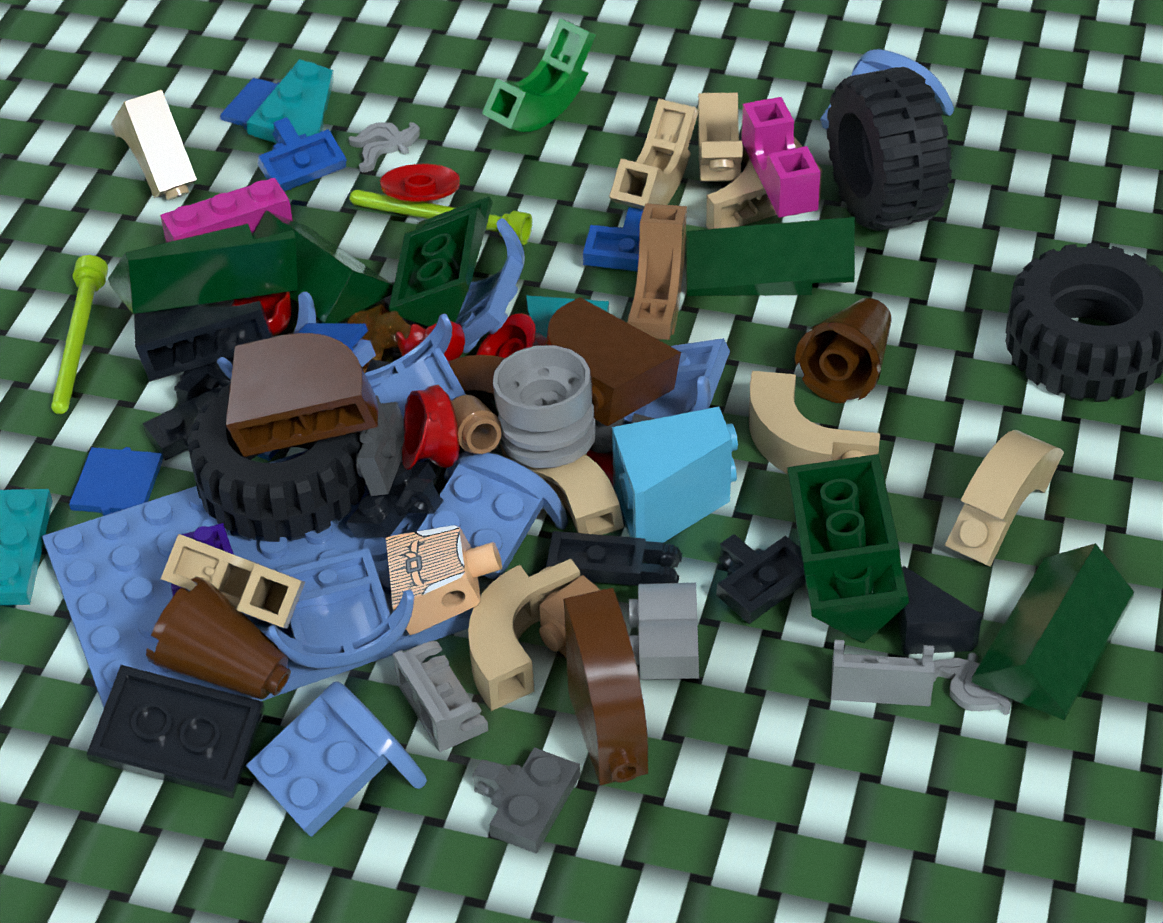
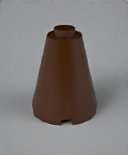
[795,298,892,403]
[146,576,291,699]

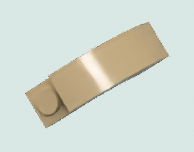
[698,93,743,182]
[609,99,699,209]
[749,371,880,474]
[945,430,1064,567]
[500,444,624,535]
[161,534,305,628]
[468,559,580,711]

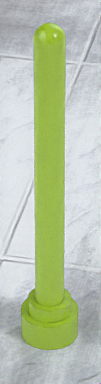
[349,190,532,245]
[51,255,108,414]

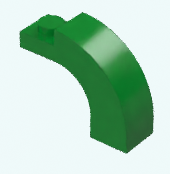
[482,18,596,132]

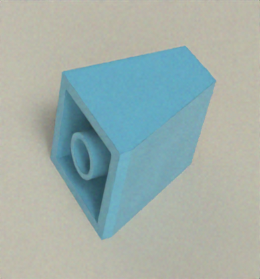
[612,407,738,543]

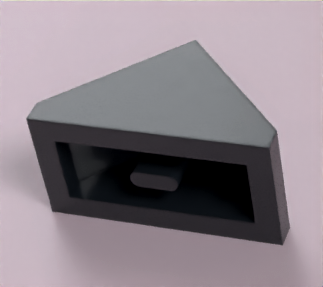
[896,566,982,655]

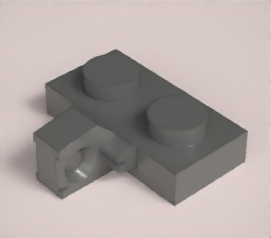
[356,395,404,496]
[473,747,580,854]

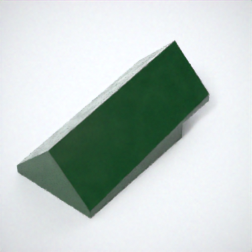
[389,196,493,327]
[253,210,394,323]
[686,217,855,296]
[108,223,298,314]
[787,454,909,643]
[971,543,1134,721]

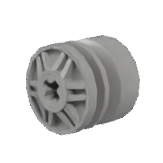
[493,345,596,468]

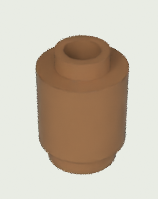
[451,395,501,454]

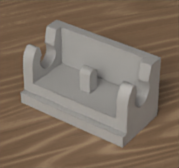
[831,640,935,707]
[393,641,488,753]

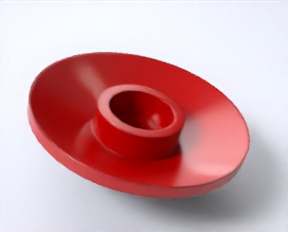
[380,164,460,203]

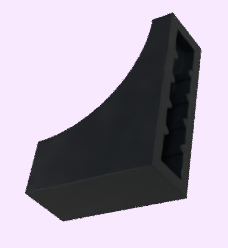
[134,301,273,381]

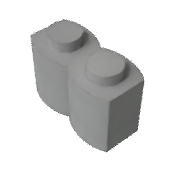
[629,583,699,680]

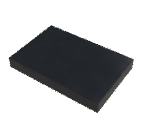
[86,665,265,798]

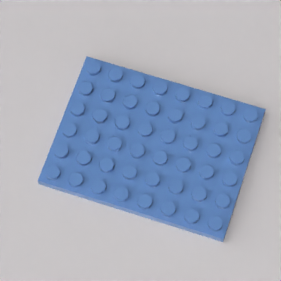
[42,450,473,708]

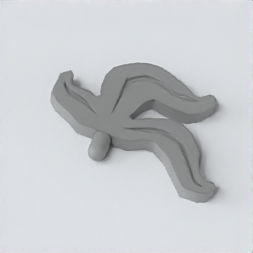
[348,122,420,172]
[934,653,1011,715]

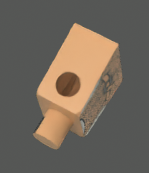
[386,525,502,635]

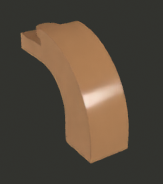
[627,203,687,340]

